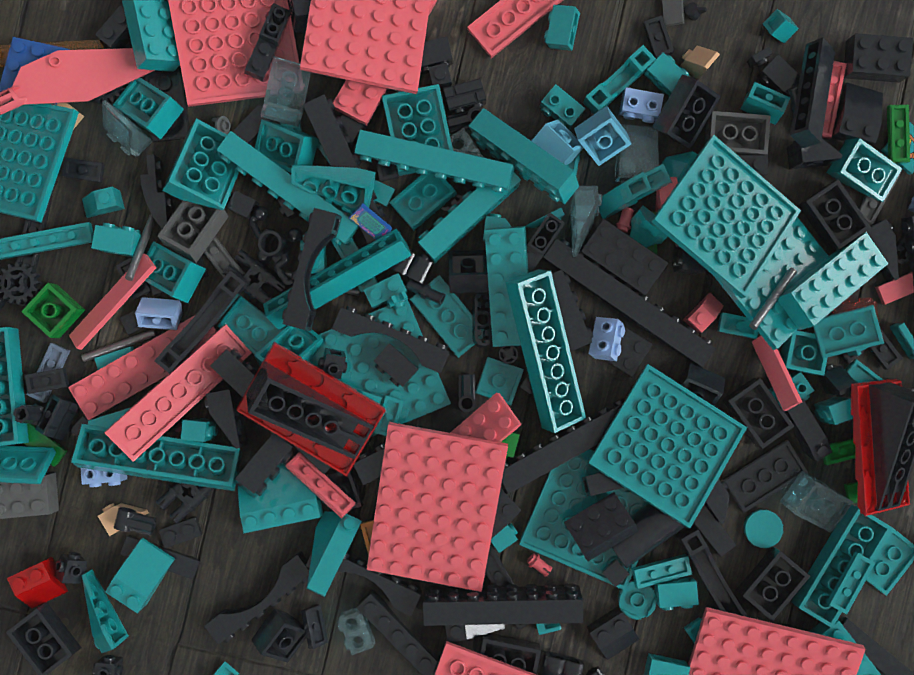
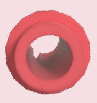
[616,207,634,233]
[527,553,552,577]

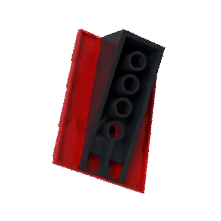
[236,342,386,476]
[851,379,914,516]

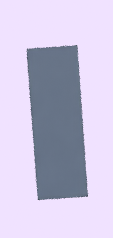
[26,343,70,403]

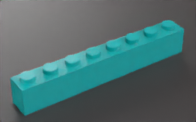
[355,130,515,193]
[217,131,360,245]
[263,229,412,330]

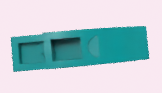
[595,164,672,219]

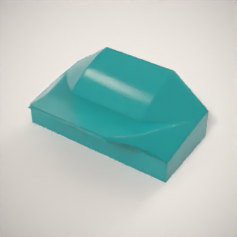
[630,206,668,248]

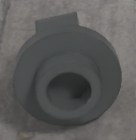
[212,116,231,134]

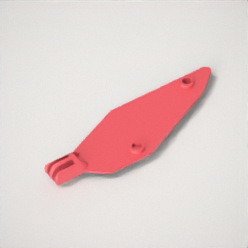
[0,48,155,115]

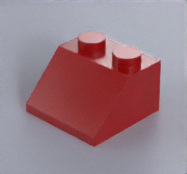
[7,557,68,608]

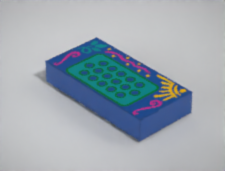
[349,203,392,240]

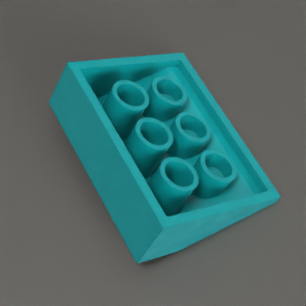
[382,84,453,176]
[162,119,239,210]
[238,464,323,533]

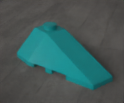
[291,165,376,213]
[307,511,362,597]
[82,569,129,653]

